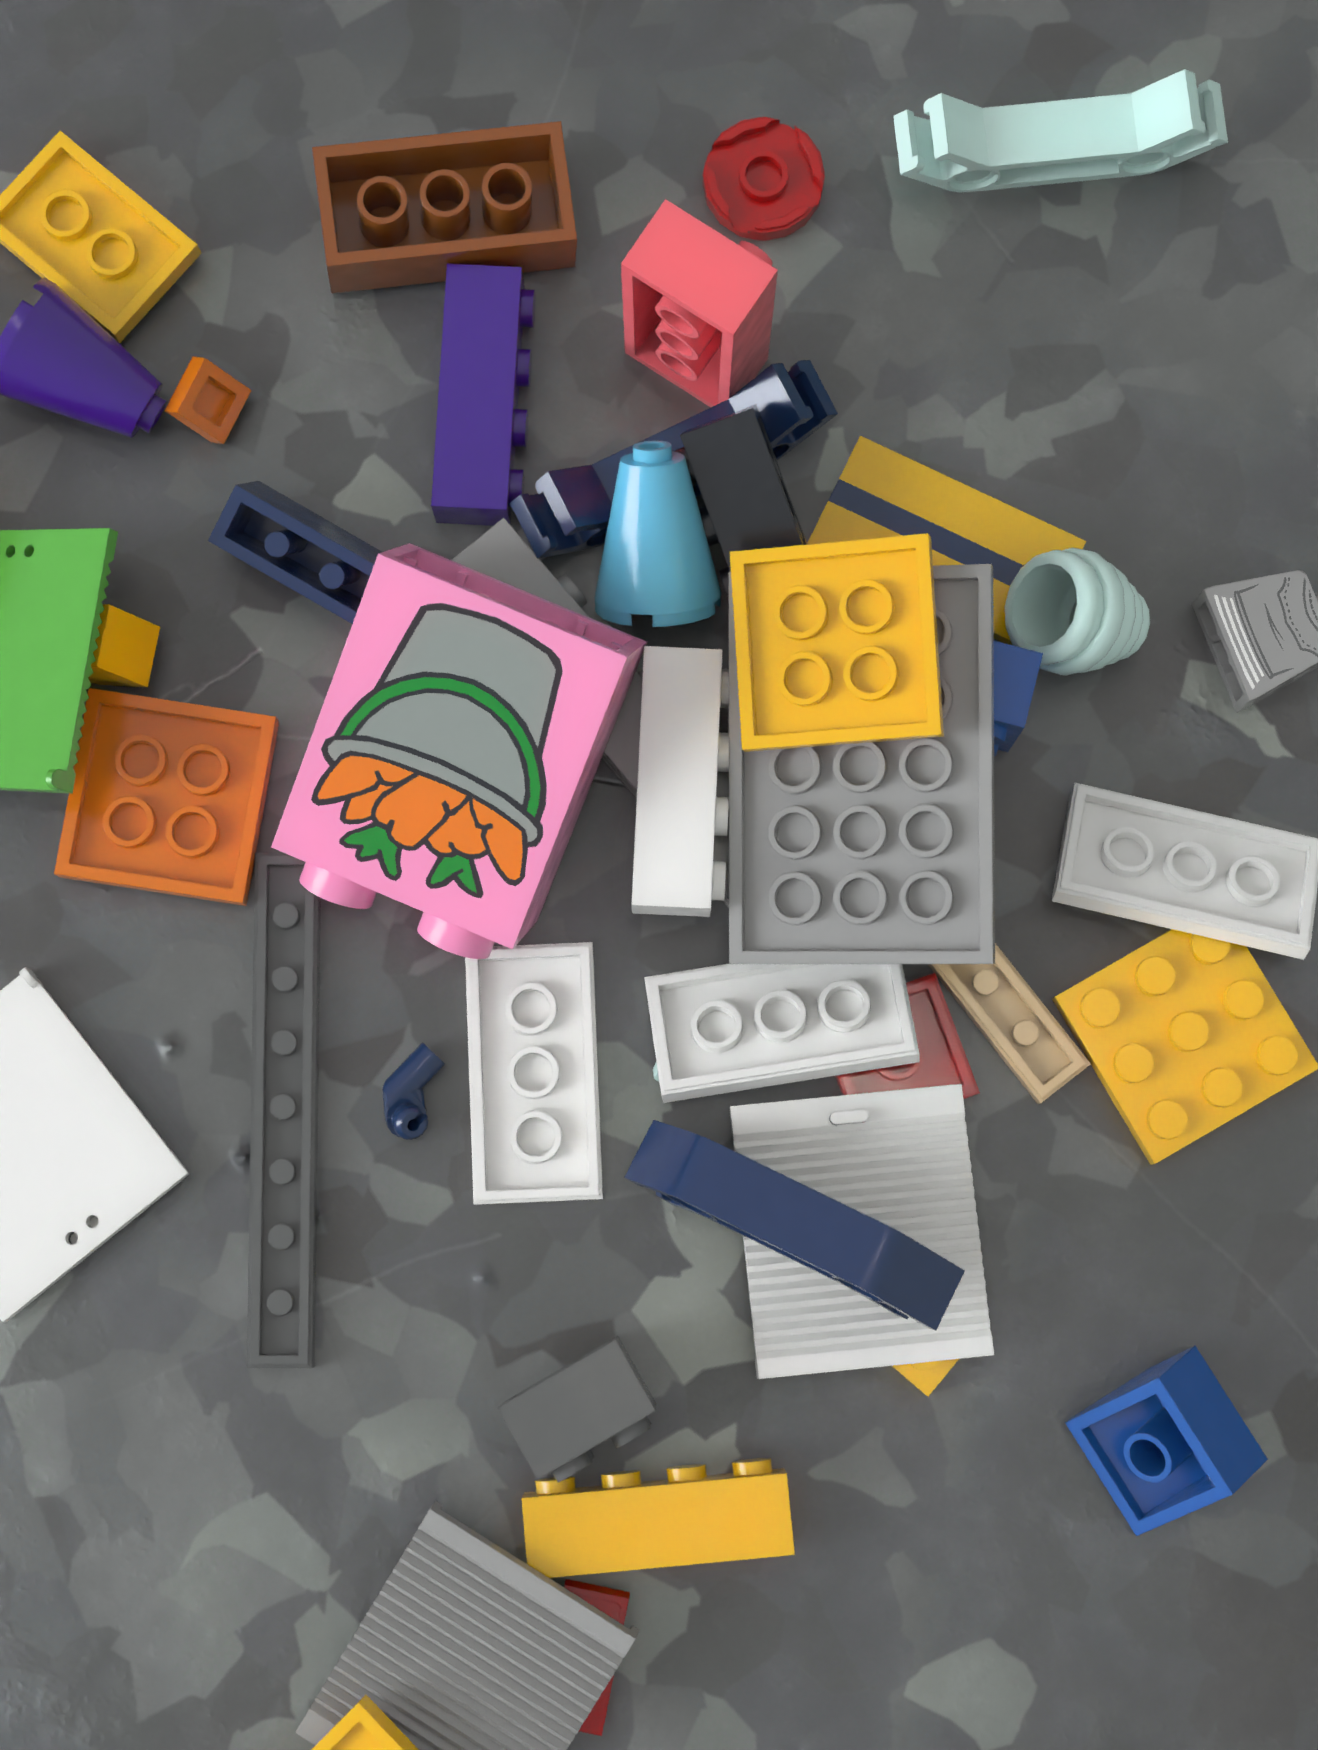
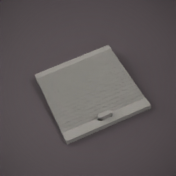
[295,1501,639,1750]

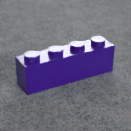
[431,264,535,526]

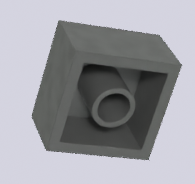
[498,1336,656,1483]

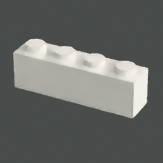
[632,646,729,917]

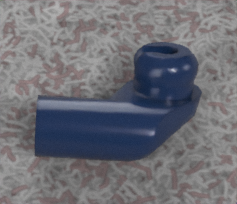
[382,1042,445,1140]

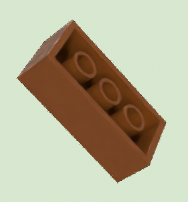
[312,121,577,294]

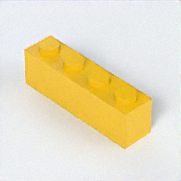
[521,1458,795,1578]

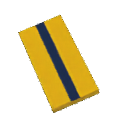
[807,436,1086,645]

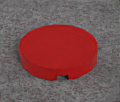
[702,116,825,241]

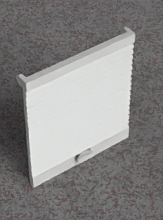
[0,967,190,1323]
[730,1084,994,1379]

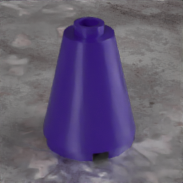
[0,277,167,438]

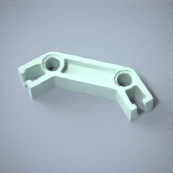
[893,69,1228,192]

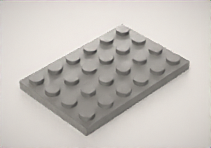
[729,564,995,964]

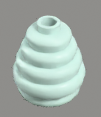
[1004,547,1150,676]

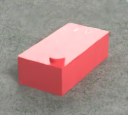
[621,199,778,407]

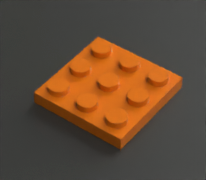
[54,688,279,906]

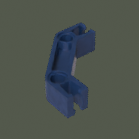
[510,360,838,559]
[625,1120,965,1331]

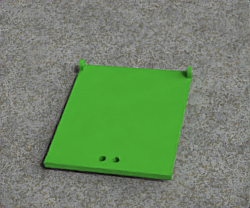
[0,528,118,794]

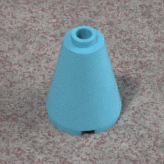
[594,441,721,627]

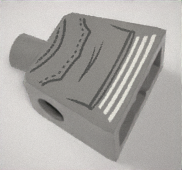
[1192,570,1318,713]

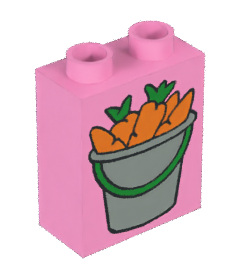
[271,543,647,959]

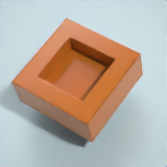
[164,356,252,444]

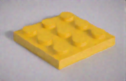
[730,533,944,752]
[1052,929,1318,1165]

